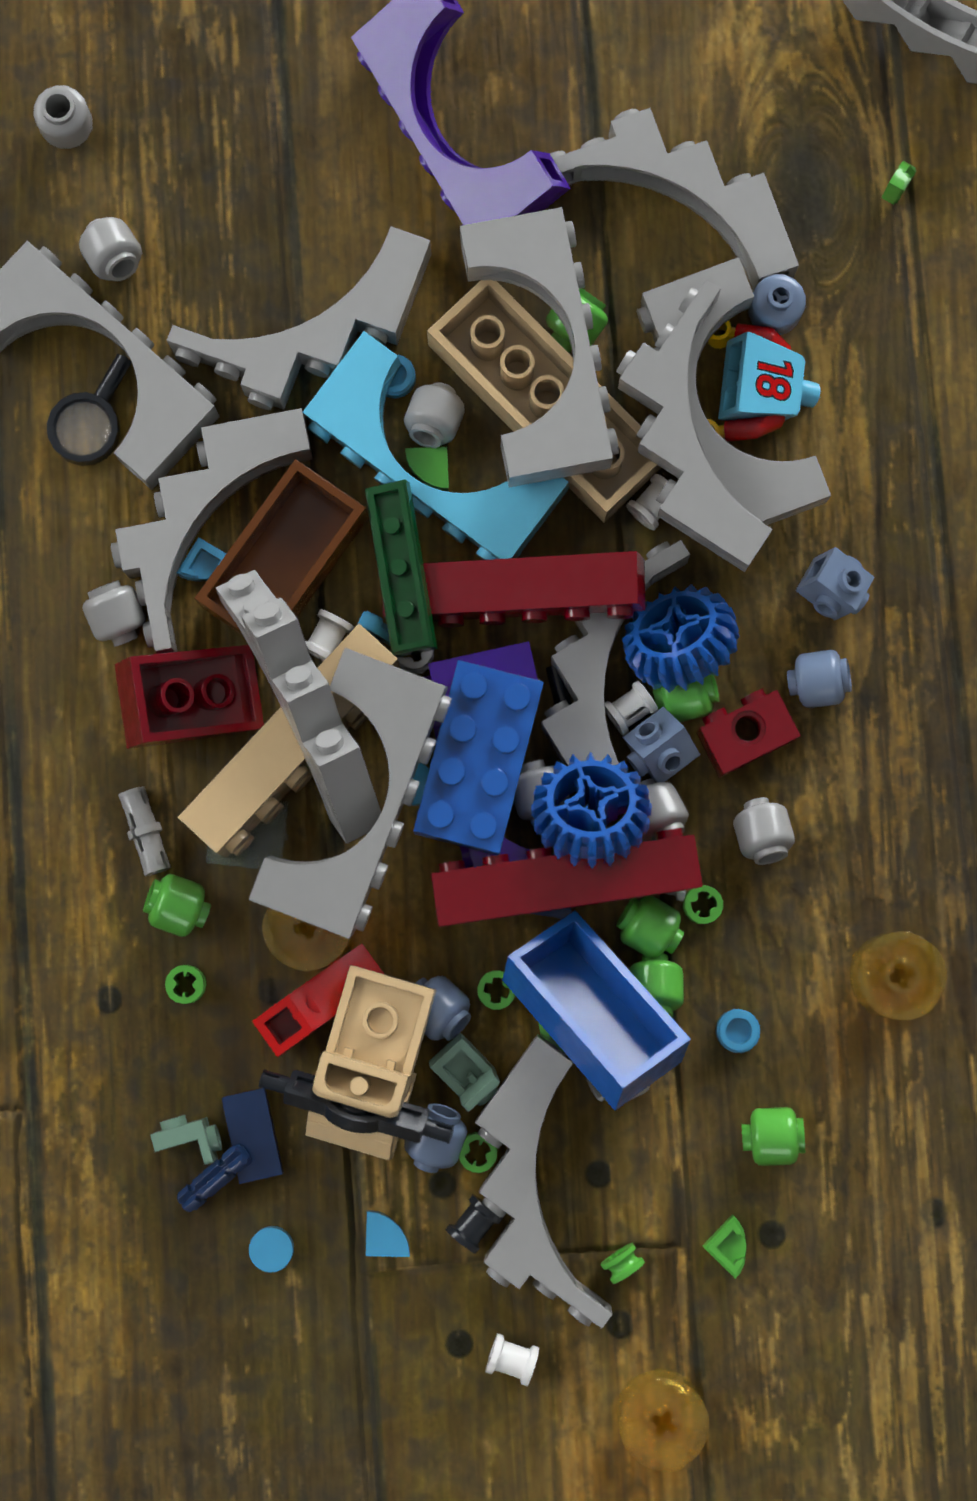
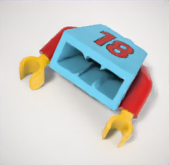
[707,321,820,442]

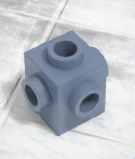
[795,547,875,621]
[622,707,700,783]

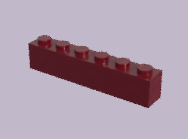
[383,551,646,627]
[431,828,703,927]

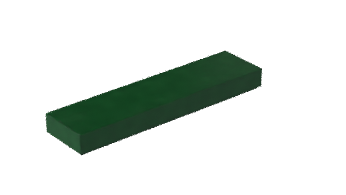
[365,479,437,658]

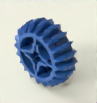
[622,584,740,693]
[531,751,652,869]

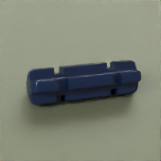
[177,1144,252,1212]

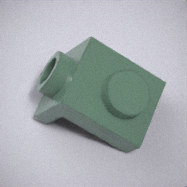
[428,1032,500,1111]
[150,1115,222,1165]

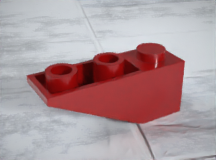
[252,943,384,1057]

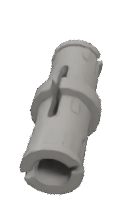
[118,786,171,877]

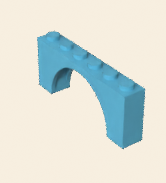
[303,331,569,560]

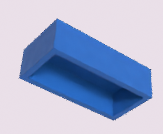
[413,660,544,855]
[502,910,691,1111]

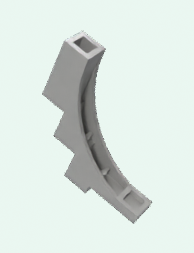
[843,0,977,84]
[550,108,799,291]
[167,226,431,410]
[616,279,773,572]
[111,408,313,654]
[541,540,690,814]
[215,570,381,844]
[475,1034,612,1328]

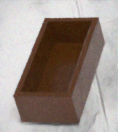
[194,459,369,637]

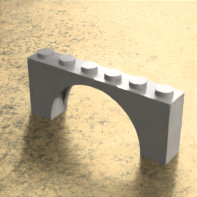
[460,207,619,487]
[0,241,220,490]
[637,257,831,525]
[249,648,452,939]

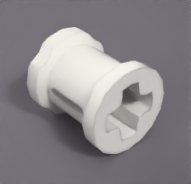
[626,474,668,531]
[305,609,354,661]
[604,681,658,736]
[485,1333,540,1386]

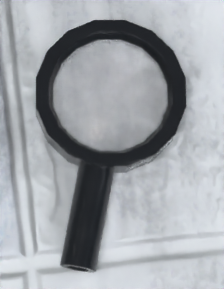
[47,353,132,466]

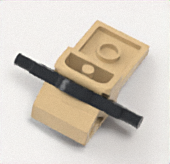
[259,965,455,1160]

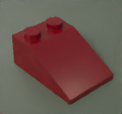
[114,645,264,749]

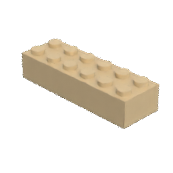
[427,280,661,523]
[178,624,401,858]

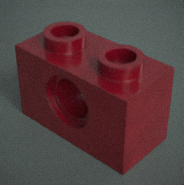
[696,688,801,778]

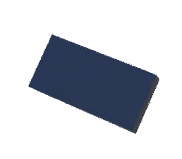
[222,1088,284,1184]

